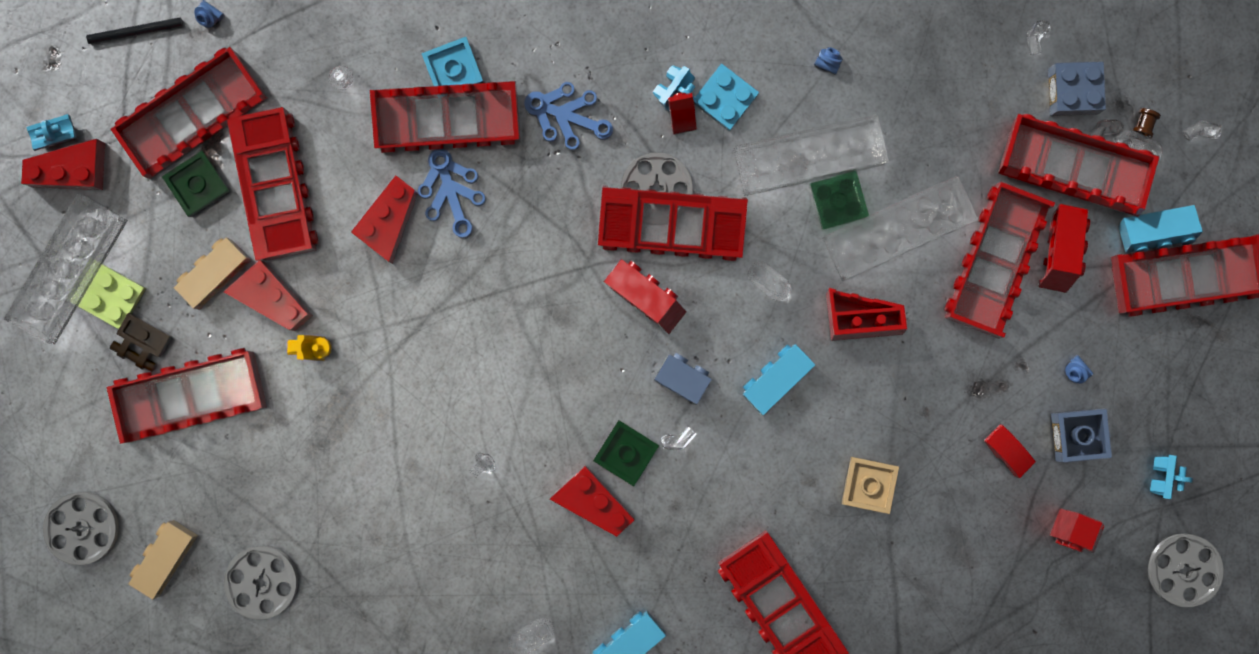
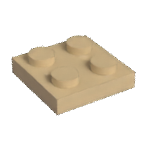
[841,457,899,514]

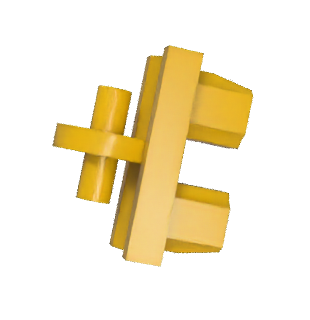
[287,335,332,361]

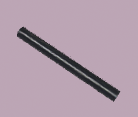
[86,17,183,44]

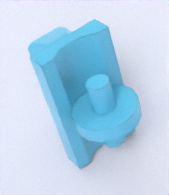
[653,65,695,112]
[26,114,77,151]
[1150,455,1193,499]

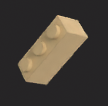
[174,237,251,310]
[128,520,198,600]

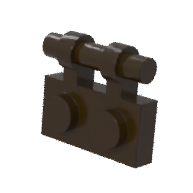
[109,313,172,372]

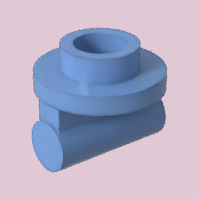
[194,0,224,27]
[814,47,843,74]
[1065,355,1094,384]

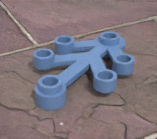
[524,82,613,150]
[418,149,486,238]

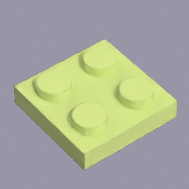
[78,265,146,329]

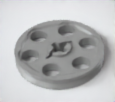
[621,152,693,225]
[43,492,119,565]
[1148,534,1224,607]
[224,546,298,620]

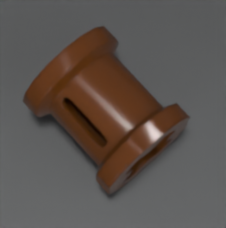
[1132,108,1161,139]

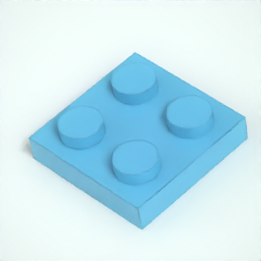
[421,37,484,100]
[694,63,759,131]

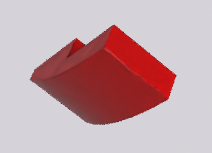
[668,93,697,134]
[984,424,1036,478]

